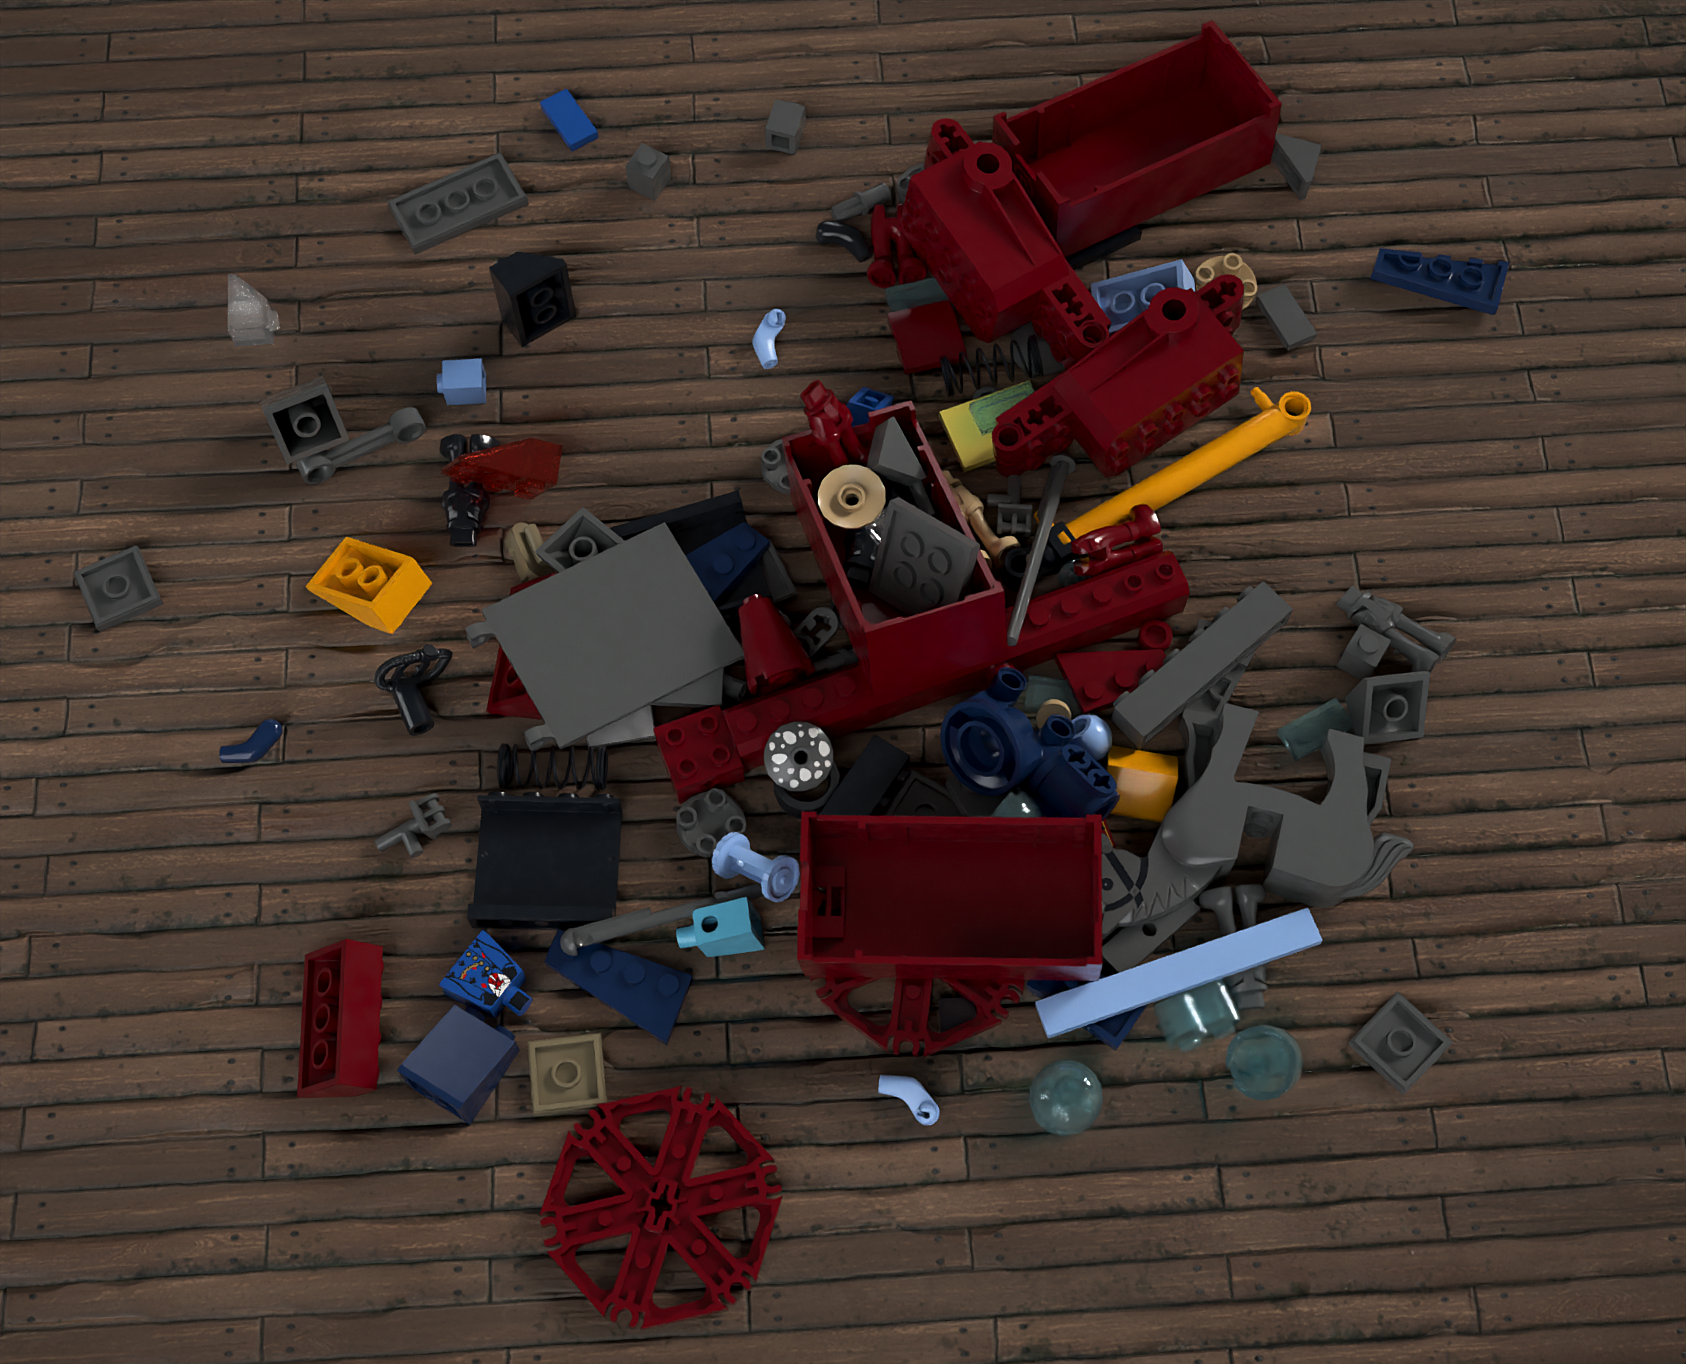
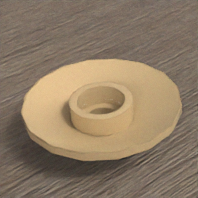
[818,465,886,530]

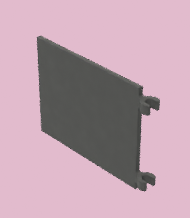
[465,522,744,752]

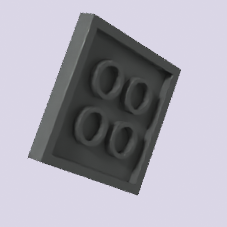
[868,497,980,616]

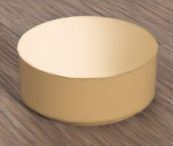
[1036,699,1071,729]

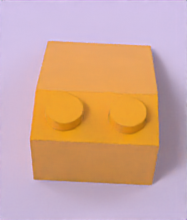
[305,537,432,634]

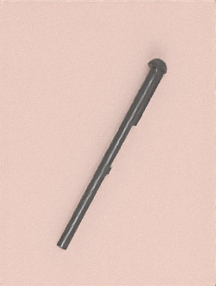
[1006,452,1076,646]
[560,871,801,956]

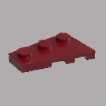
[1054,649,1166,715]

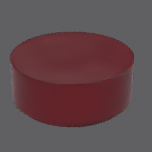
[1137,619,1173,653]

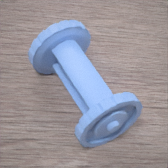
[712,832,800,902]

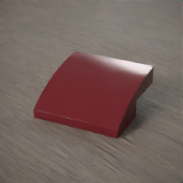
[887,300,967,375]

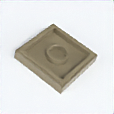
[527,1033,607,1117]

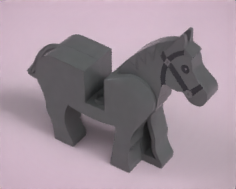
[1102,703,1414,940]

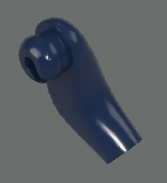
[219,719,283,763]

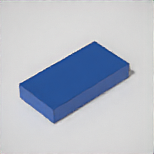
[540,88,598,151]

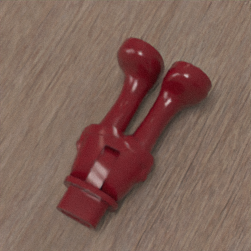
[800,380,871,469]

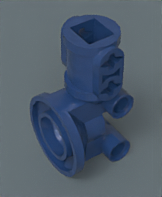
[940,667,1120,821]

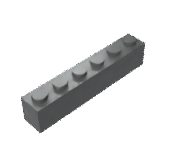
[1111,581,1293,749]

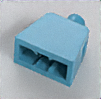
[676,897,765,957]

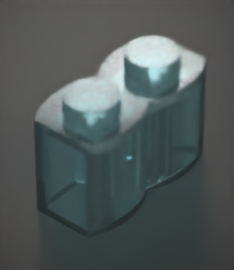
[1153,979,1241,1053]

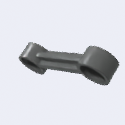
[296,407,426,484]

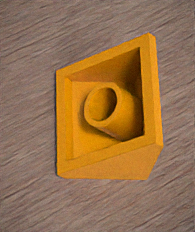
[1105,746,1178,823]

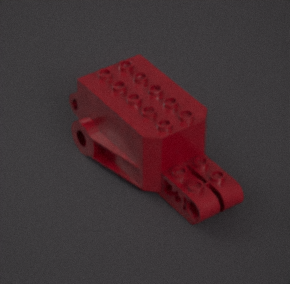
[899,118,1112,370]
[992,274,1244,478]

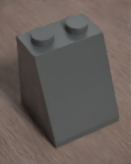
[260,376,350,464]

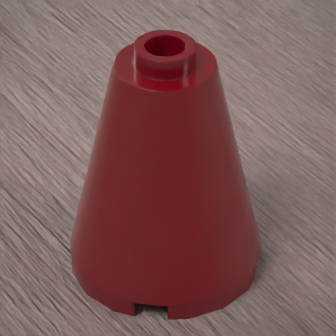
[738,594,815,695]

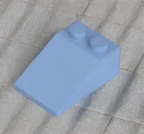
[1091,259,1195,337]

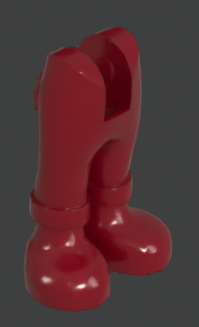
[867,203,927,289]
[1070,503,1163,576]

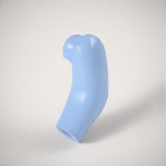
[752,309,786,369]
[878,1075,939,1125]

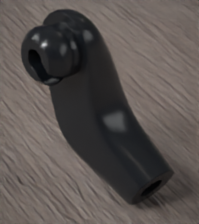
[815,220,873,263]

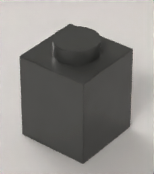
[765,99,806,155]
[626,143,671,201]
[1336,624,1391,680]

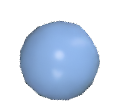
[1070,715,1113,761]

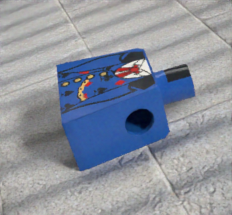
[439,930,533,1019]

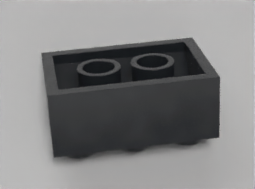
[489,251,577,347]

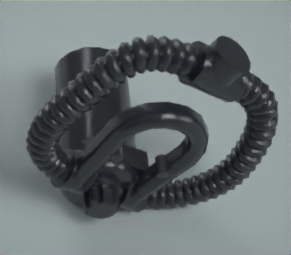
[374,644,453,736]

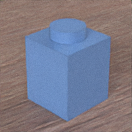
[437,358,486,405]

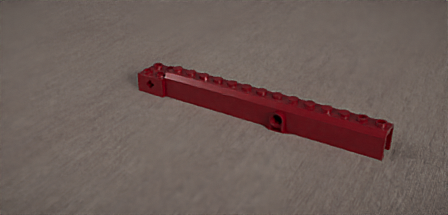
[653,550,1190,804]

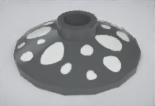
[764,721,833,791]

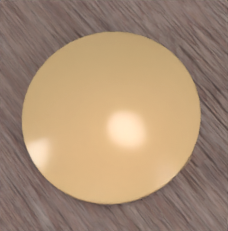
[1194,253,1258,310]

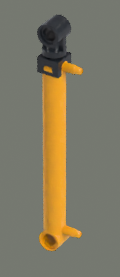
[1002,387,1311,592]

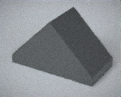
[1271,134,1322,201]
[866,416,927,487]

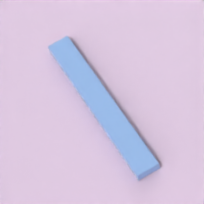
[1035,908,1322,1039]

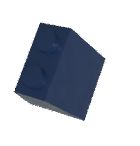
[397,1004,520,1125]

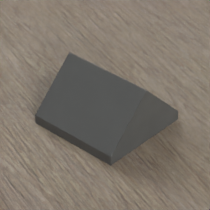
[535,507,624,573]
[1344,671,1430,745]

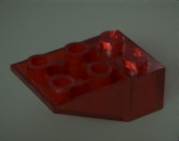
[440,438,563,499]

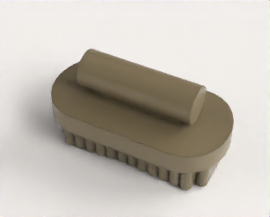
[504,523,553,582]

